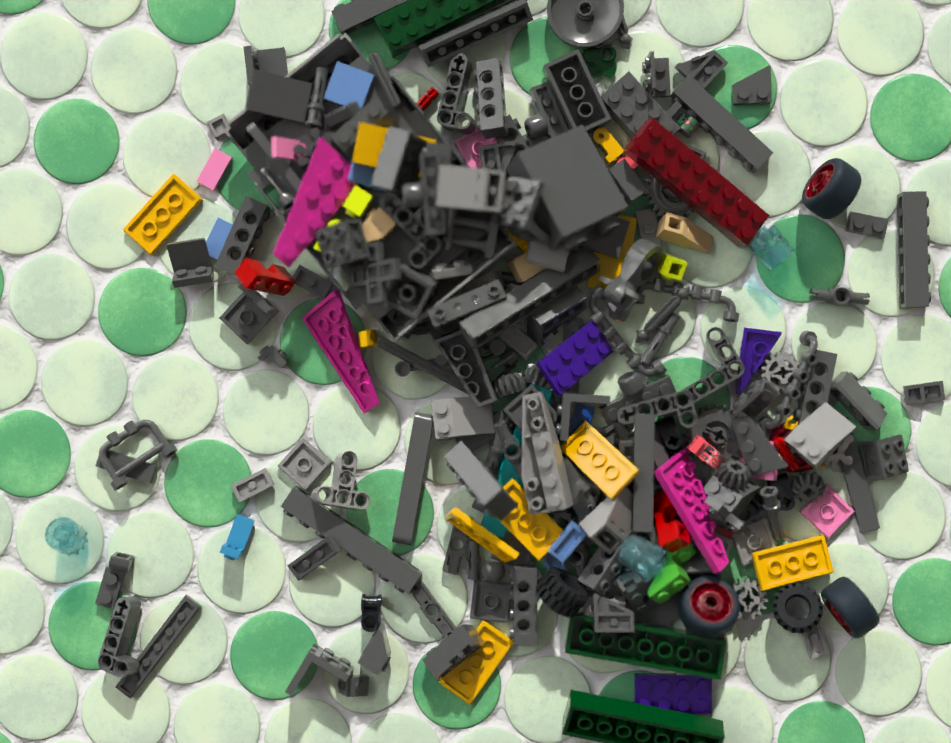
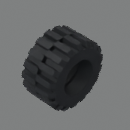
[536,567,589,618]
[773,583,823,634]

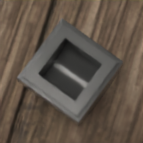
[109,552,135,573]

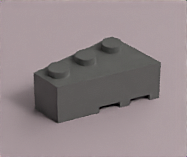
[527,286,587,347]
[423,624,486,679]

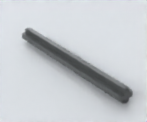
[376,336,469,395]

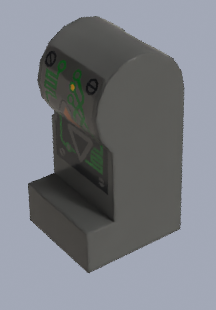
[666,100,700,138]

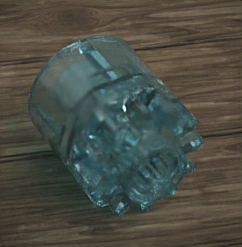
[748,224,795,271]
[45,517,88,556]
[619,534,667,579]

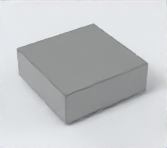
[207,114,229,140]

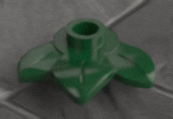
[582,45,617,79]

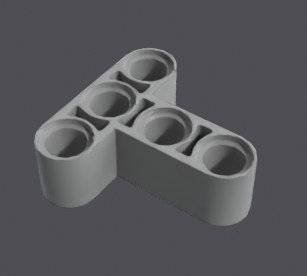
[311,451,370,510]

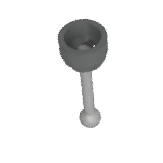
[261,167,295,210]

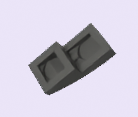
[903,381,945,405]

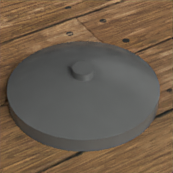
[547,0,624,49]

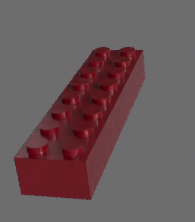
[623,118,769,247]

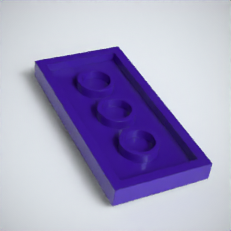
[536,320,614,396]
[634,673,712,714]

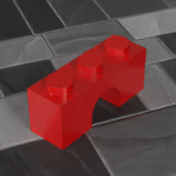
[234,258,296,296]
[653,490,691,553]

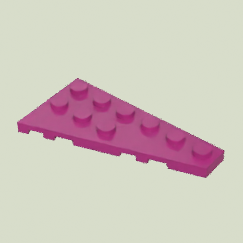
[273,137,359,267]
[302,289,380,413]
[653,445,729,574]

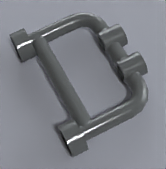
[99,420,178,491]

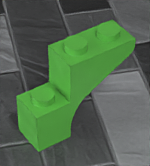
[648,540,697,604]

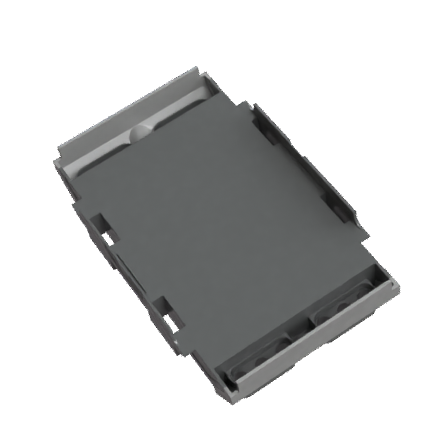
[224,33,516,342]

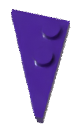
[735,328,782,394]

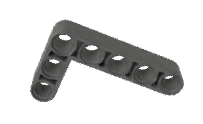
[659,327,745,417]

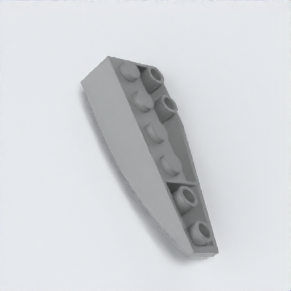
[522,392,573,515]

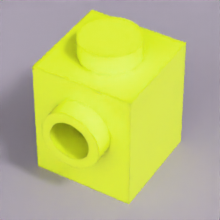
[343,185,374,219]
[657,252,688,281]

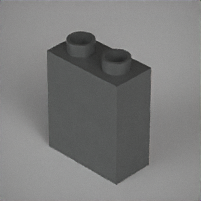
[506,125,628,251]

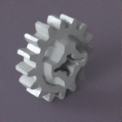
[759,352,800,393]
[731,577,768,620]

